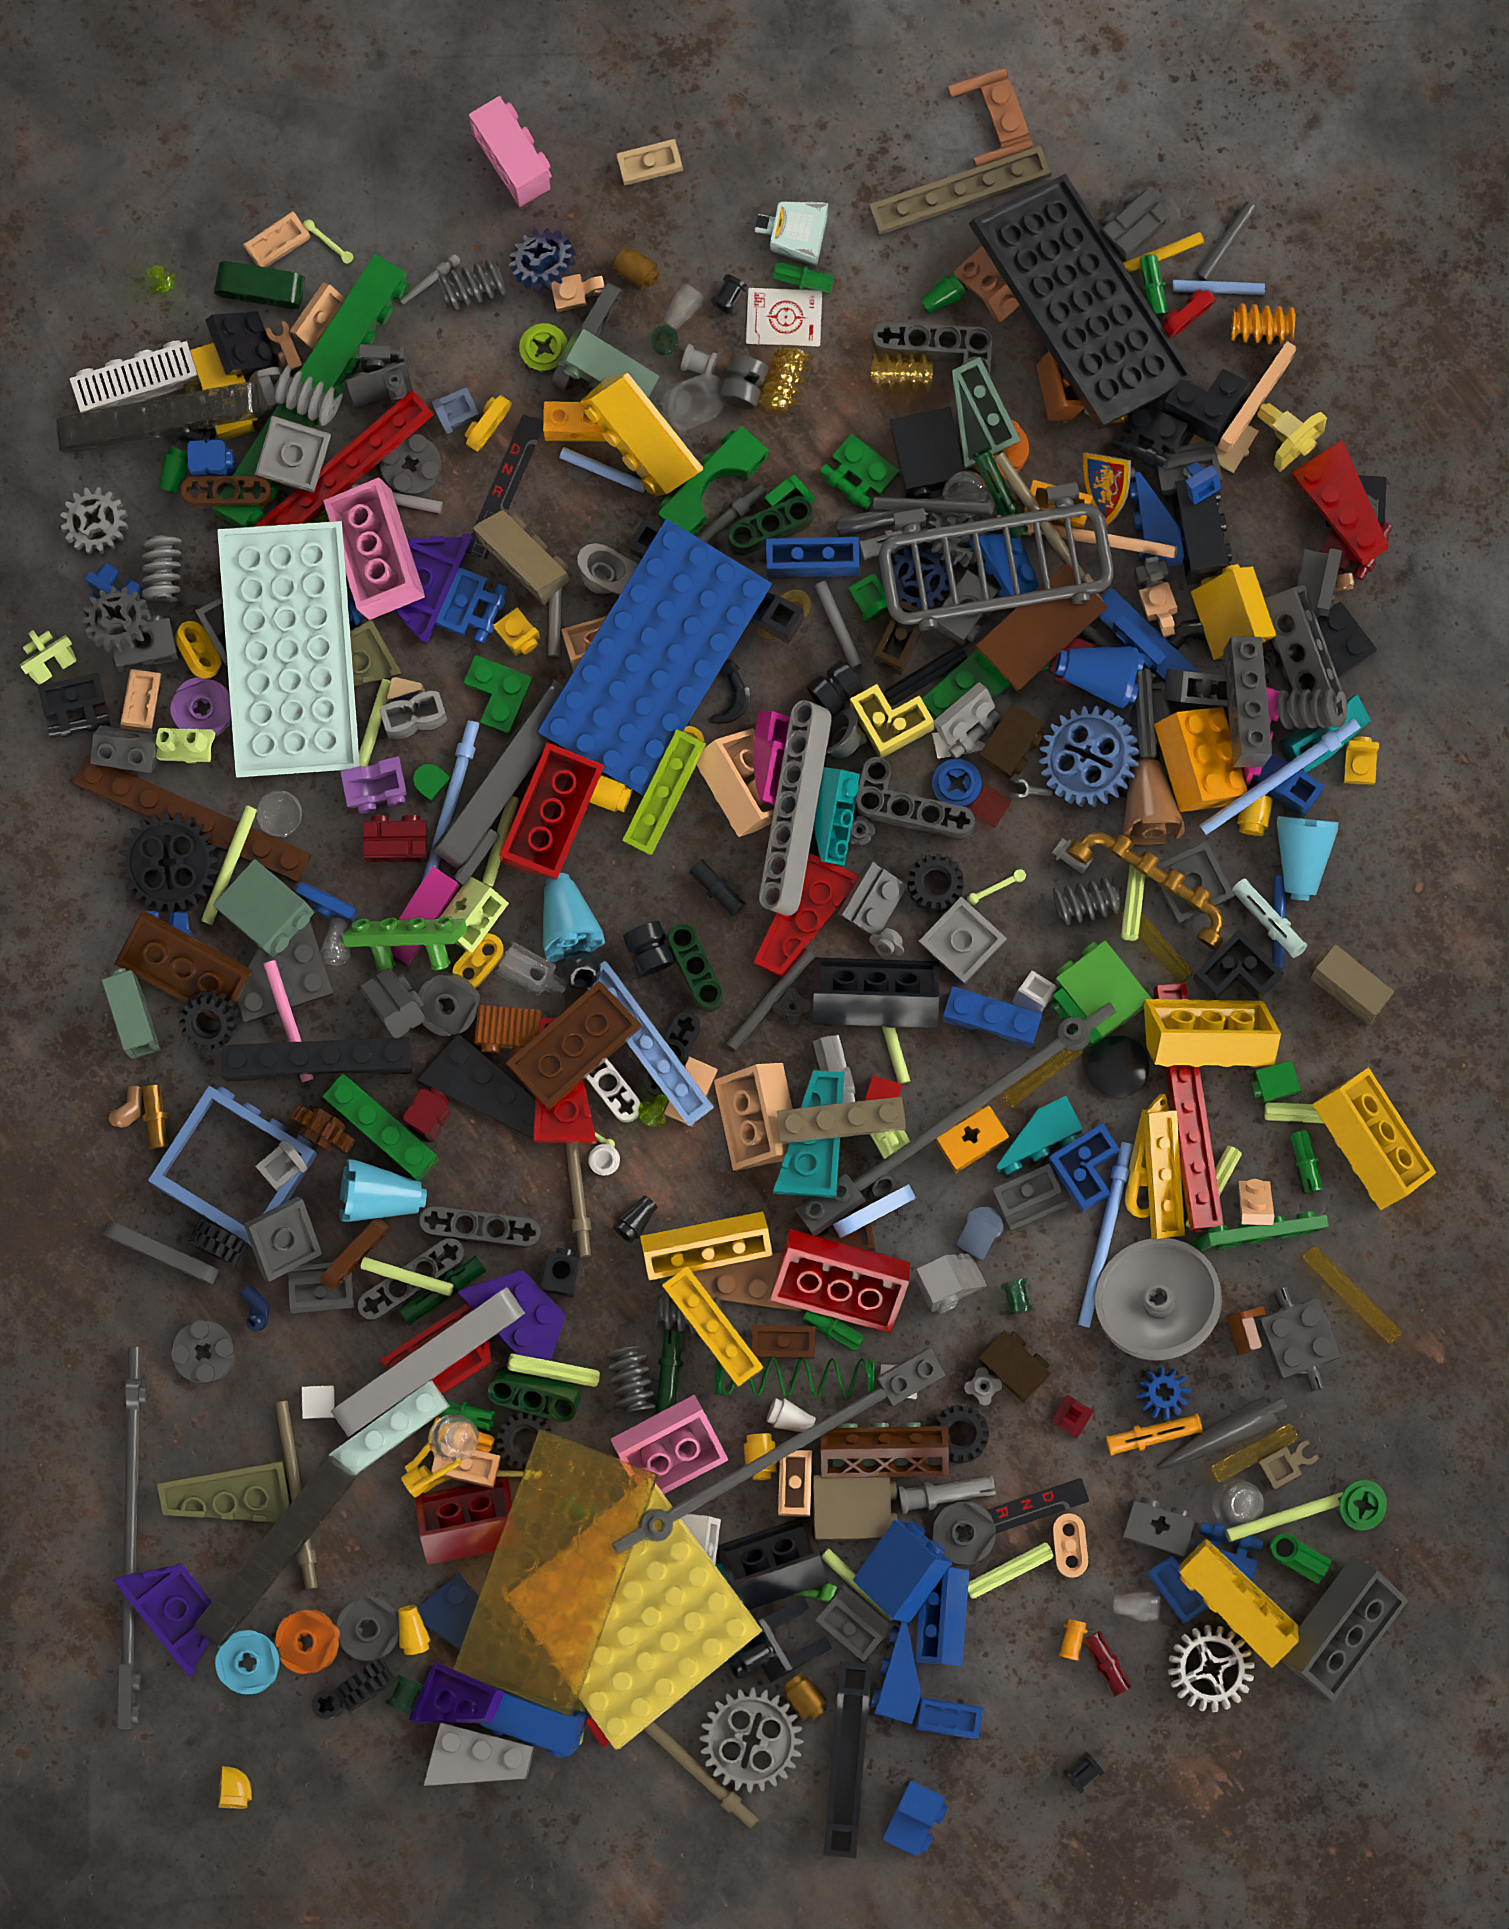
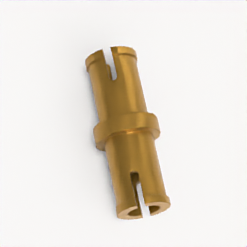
[141,1085,169,1149]

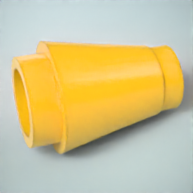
[398,1605,431,1655]

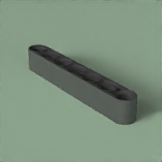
[432,679,564,869]

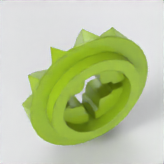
[519,323,568,372]

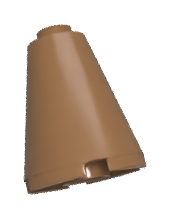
[1122,757,1185,846]

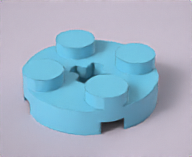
[216,1630,280,1695]

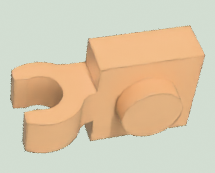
[552,274,605,312]
[1139,582,1177,637]

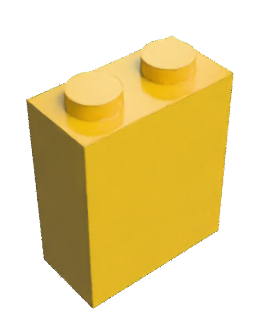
[1191,564,1276,660]

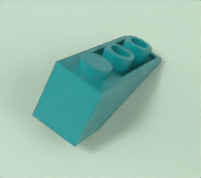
[1279,694,1371,773]
[814,767,861,866]
[995,1096,1083,1175]

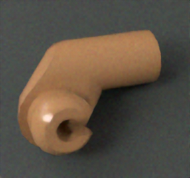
[109,1086,143,1128]

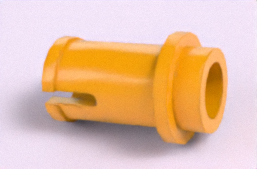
[1058,1619,1088,1661]

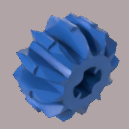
[1137,1366,1191,1421]

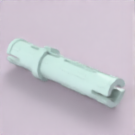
[1232,879,1307,958]

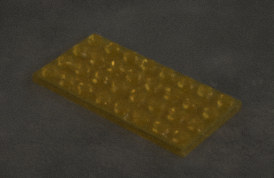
[453,1429,659,1716]

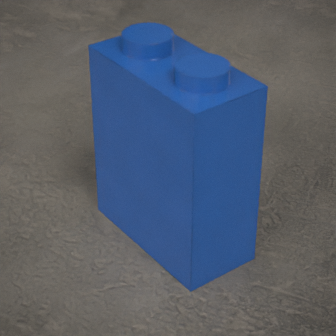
[853,1520,952,1623]

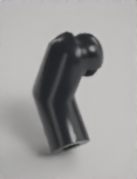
[1167,618,1207,650]

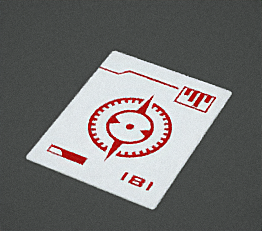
[746,288,822,346]

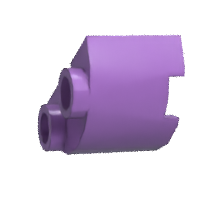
[340,756,407,814]

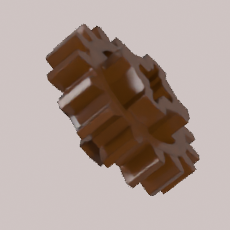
[290,1105,355,1154]

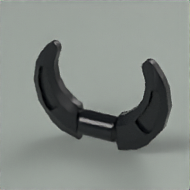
[711,658,751,723]

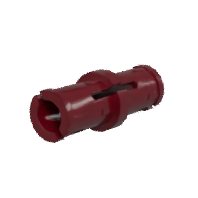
[1083,1630,1132,1696]

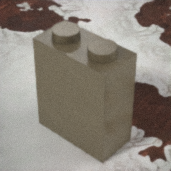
[1310,944,1395,1025]
[813,1475,897,1541]

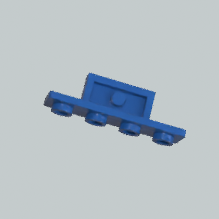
[1097,589,1199,682]

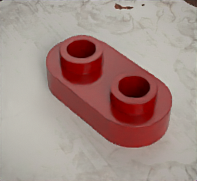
[1163,289,1217,339]

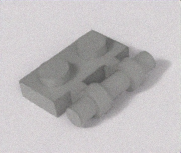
[933,682,1002,759]

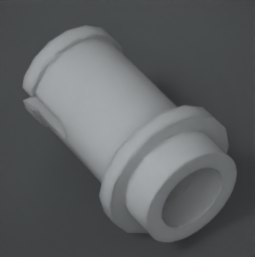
[1052,838,1093,875]

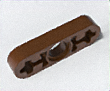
[181,476,272,507]
[320,1218,391,1291]

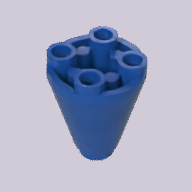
[1054,646,1145,708]

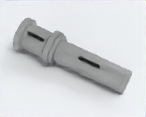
[898,1475,996,1515]

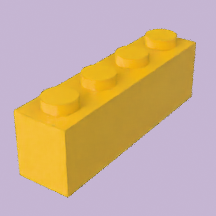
[640,1211,773,1280]

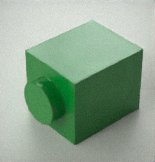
[1250,1060,1301,1105]

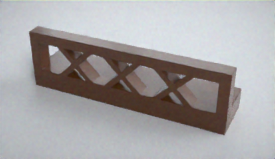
[821,1426,949,1478]

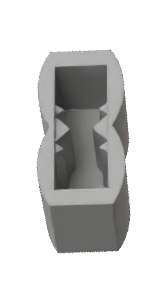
[380,691,447,740]

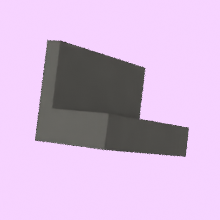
[1297,548,1342,617]

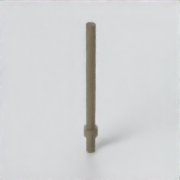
[993,451,1104,602]
[565,1143,592,1258]
[275,1401,318,1590]
[644,1721,759,1829]

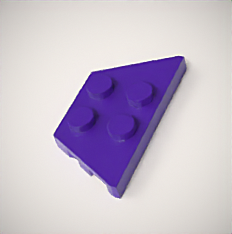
[394,534,473,645]
[456,1270,566,1361]
[113,1563,221,1677]

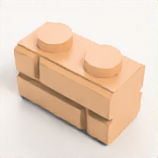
[778,1450,812,1517]

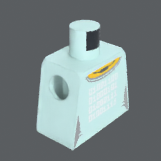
[755,202,828,267]

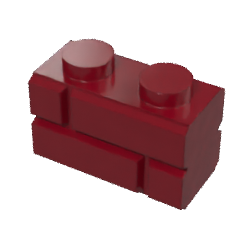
[363,815,428,862]
[403,1087,451,1142]

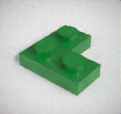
[464,655,533,735]

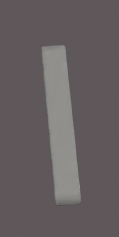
[759,700,831,916]
[330,1288,525,1437]

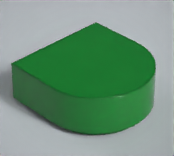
[413,764,451,802]

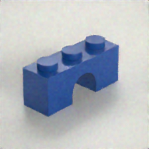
[942,986,1042,1049]

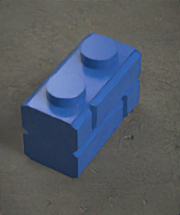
[188,440,237,487]

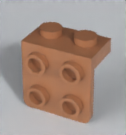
[954,246,1019,323]

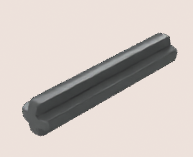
[1135,668,1157,759]

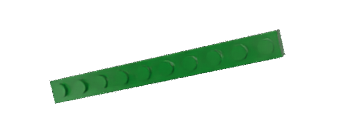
[212,254,409,528]

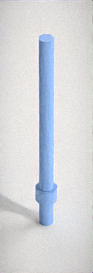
[1200,718,1361,835]
[421,720,479,883]
[1078,1142,1134,1328]

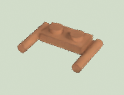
[947,67,1034,167]

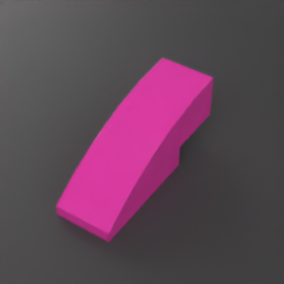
[754,711,790,806]
[390,867,460,966]

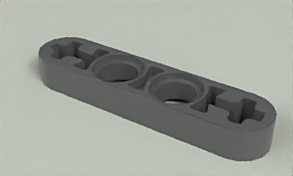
[551,283,623,391]
[419,1206,541,1248]
[102,1221,220,1285]
[358,1238,465,1321]

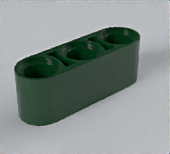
[213,261,306,309]
[729,497,812,556]
[668,923,723,1012]
[488,1366,582,1422]

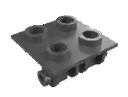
[346,362,413,408]

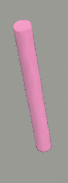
[263,960,314,1082]

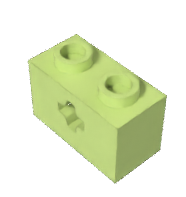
[439,876,509,953]

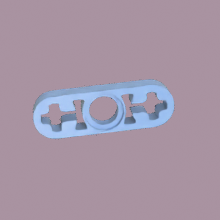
[833,1184,916,1238]

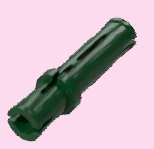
[972,448,1029,538]
[398,1255,487,1326]
[656,1330,684,1414]

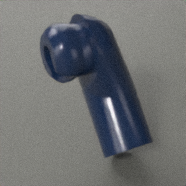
[239,1284,270,1331]

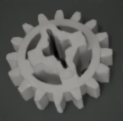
[60,487,128,555]

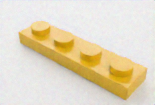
[1143,1110,1185,1239]
[662,1266,764,1387]

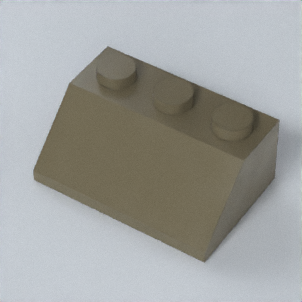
[473,510,570,605]

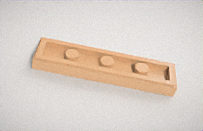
[1218,341,1296,453]

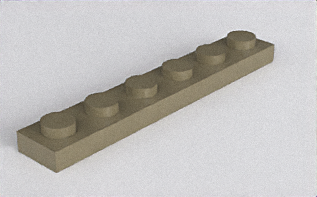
[869,145,1051,235]

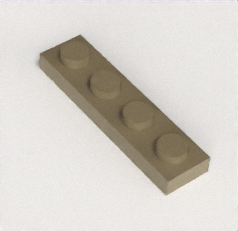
[777,1097,906,1144]

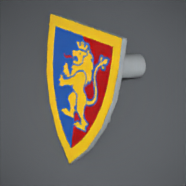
[1083,452,1135,526]

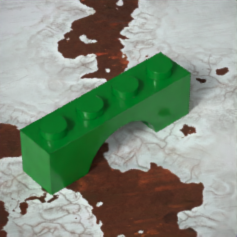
[658,426,769,535]
[322,1073,439,1182]

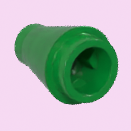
[920,273,967,314]
[158,446,189,494]

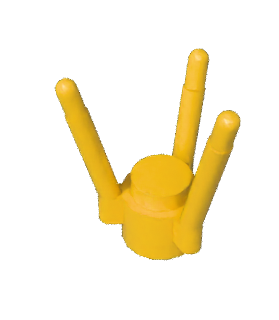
[401,1433,462,1498]

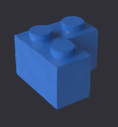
[1048,1123,1120,1214]
[882,1781,948,1857]

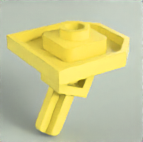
[1257,403,1327,472]

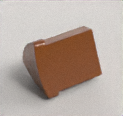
[1227,1306,1266,1355]

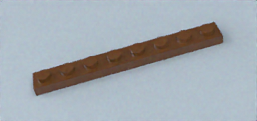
[73,755,311,884]

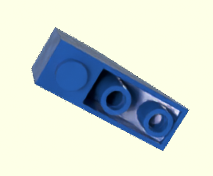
[1129,472,1184,566]
[1241,754,1325,818]
[871,1622,921,1725]

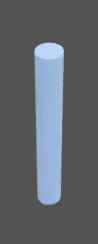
[1173,280,1265,296]
[559,447,645,494]

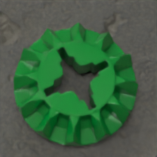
[1338,1480,1387,1531]

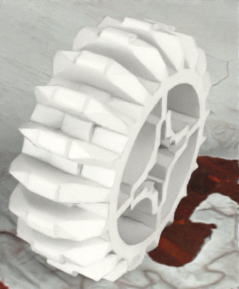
[1168,1625,1254,1712]

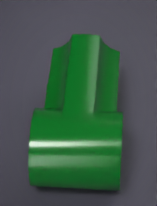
[1267,1533,1331,1584]

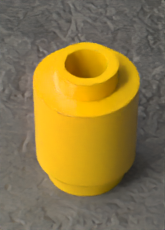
[590,774,633,812]
[1237,789,1273,836]
[744,1433,777,1480]

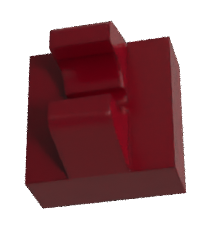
[1051,1395,1094,1439]

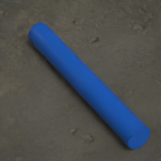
[1272,876,1286,969]

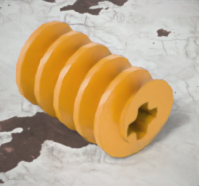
[1231,303,1295,345]

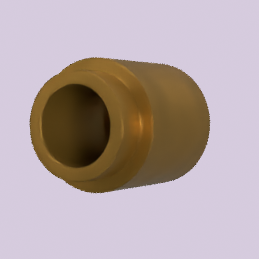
[613,247,660,290]
[782,1672,828,1721]

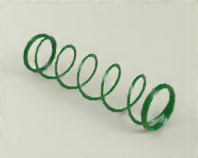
[716,1356,874,1399]

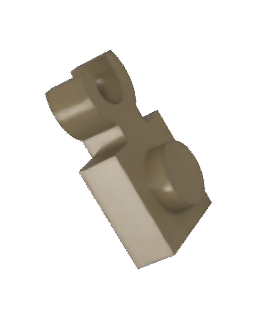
[1258,1441,1318,1490]

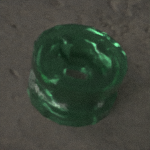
[651,325,679,356]

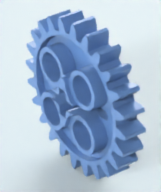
[1039,706,1139,807]

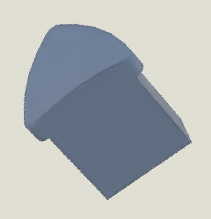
[432,387,480,434]
[955,1207,1003,1260]

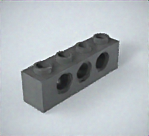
[1264,585,1342,697]
[1223,637,1272,767]

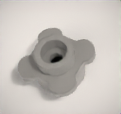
[869,928,904,960]
[964,1368,1002,1406]

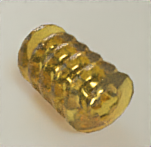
[759,346,813,415]
[871,352,933,392]

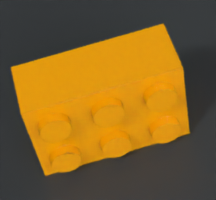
[1154,707,1248,812]

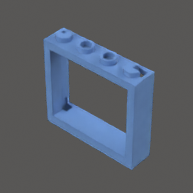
[148,1086,317,1247]

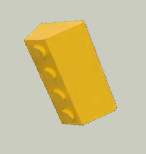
[580,372,704,496]
[1144,999,1281,1068]
[1313,1067,1436,1211]

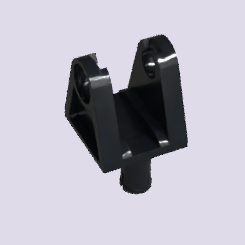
[728,1597,832,1683]

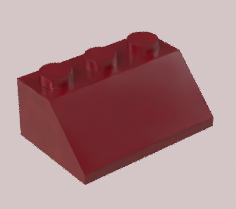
[415,1477,520,1565]

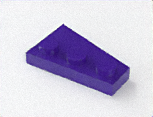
[409,1661,505,1723]

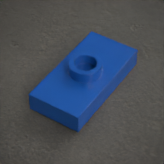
[295,882,358,923]
[1147,1554,1208,1625]
[915,1697,983,1740]

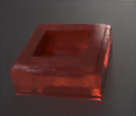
[970,785,1012,828]

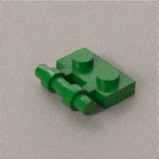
[819,433,899,511]

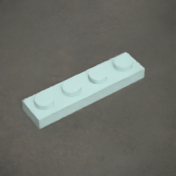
[329,1381,450,1480]

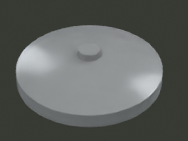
[1095,1238,1222,1360]

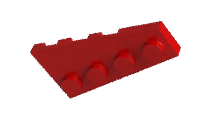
[1292,440,1388,565]
[534,1018,597,1144]

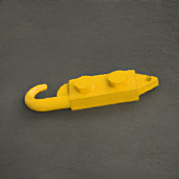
[1125,1094,1169,1218]

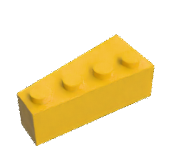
[1179,1538,1299,1668]

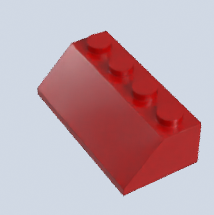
[499,742,605,880]
[770,1229,910,1333]

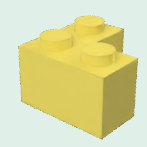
[850,684,934,758]

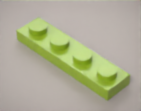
[622,729,707,855]

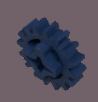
[509,228,576,291]
[892,545,950,610]

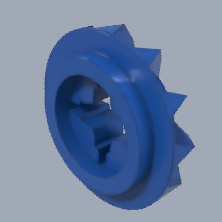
[932,759,982,807]

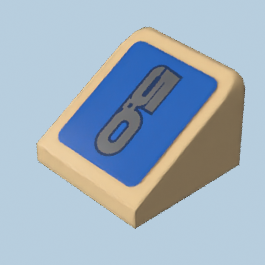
[387,677,425,703]

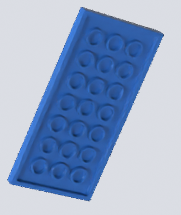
[537,519,773,796]

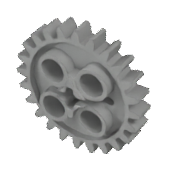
[700,1688,803,1793]

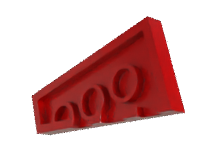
[753,853,859,977]

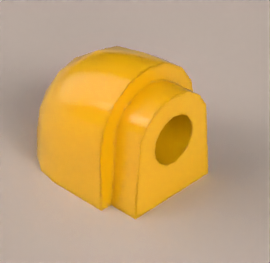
[218,1766,252,1809]

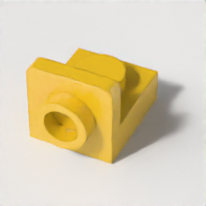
[493,608,540,656]
[1343,736,1379,785]

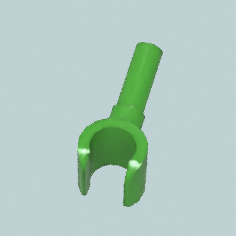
[792,1583,838,1603]

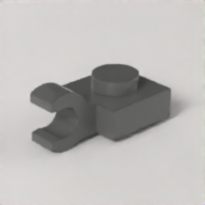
[1134,556,1168,588]

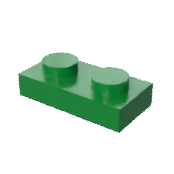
[1051,987,1102,1048]

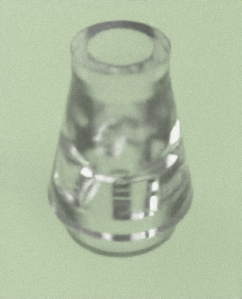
[663,283,705,330]
[320,918,351,966]
[1113,1592,1161,1623]

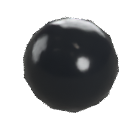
[562,950,601,990]

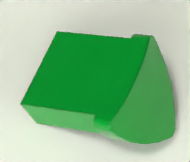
[764,473,816,508]
[848,573,889,623]

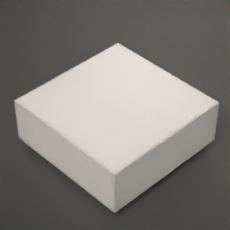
[302,1386,335,1419]

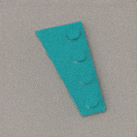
[773,1070,845,1198]

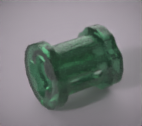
[1000,1278,1034,1316]
[385,1674,424,1715]

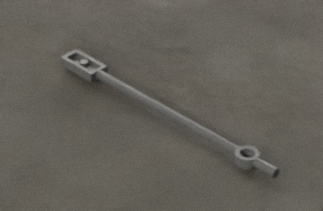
[795,1002,1116,1236]
[117,1347,148,1730]
[611,1348,945,1554]

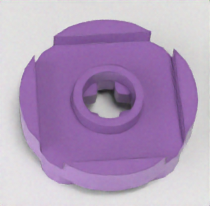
[170,677,232,737]

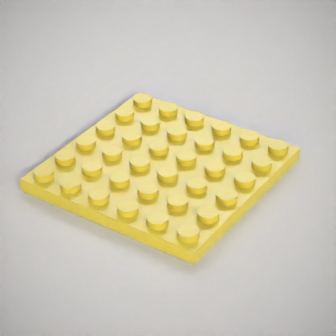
[507,1478,762,1749]

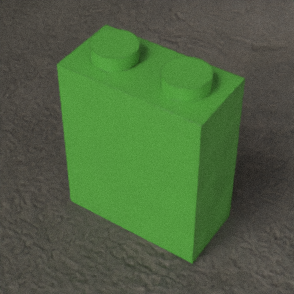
[1055,940,1152,1041]

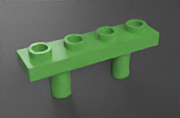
[342,916,467,971]

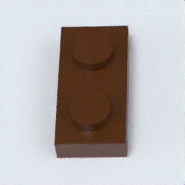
[752,1325,815,1359]

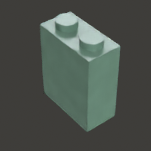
[213,859,315,958]
[102,968,161,1060]

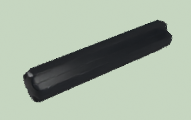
[884,645,967,705]

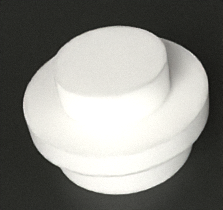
[589,1144,620,1176]

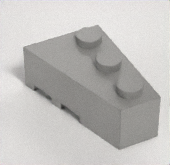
[914,1253,987,1315]
[424,1723,535,1786]

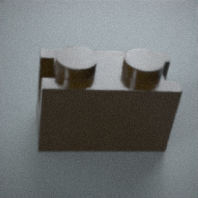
[873,600,923,675]
[978,703,1045,780]
[978,1330,1051,1403]

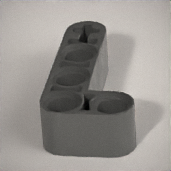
[873,322,992,376]
[856,757,975,840]

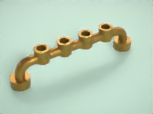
[1066,832,1224,951]

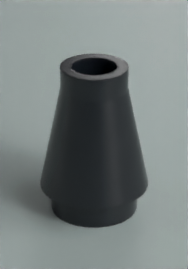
[613,1196,658,1243]

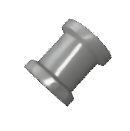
[680,344,718,380]

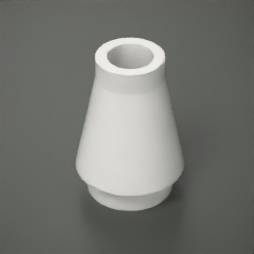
[766,1398,816,1432]

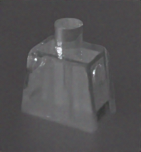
[494,941,567,998]

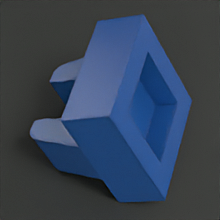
[1185,461,1221,505]

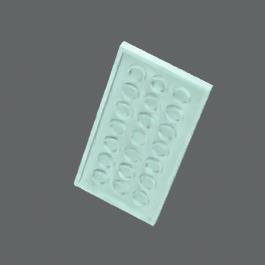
[217,521,360,777]

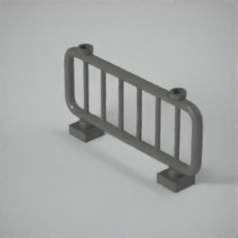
[879,482,1114,630]

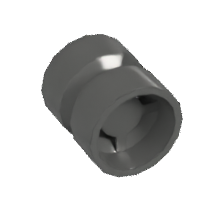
[719,355,769,410]

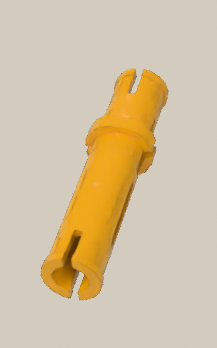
[1105,1413,1203,1456]

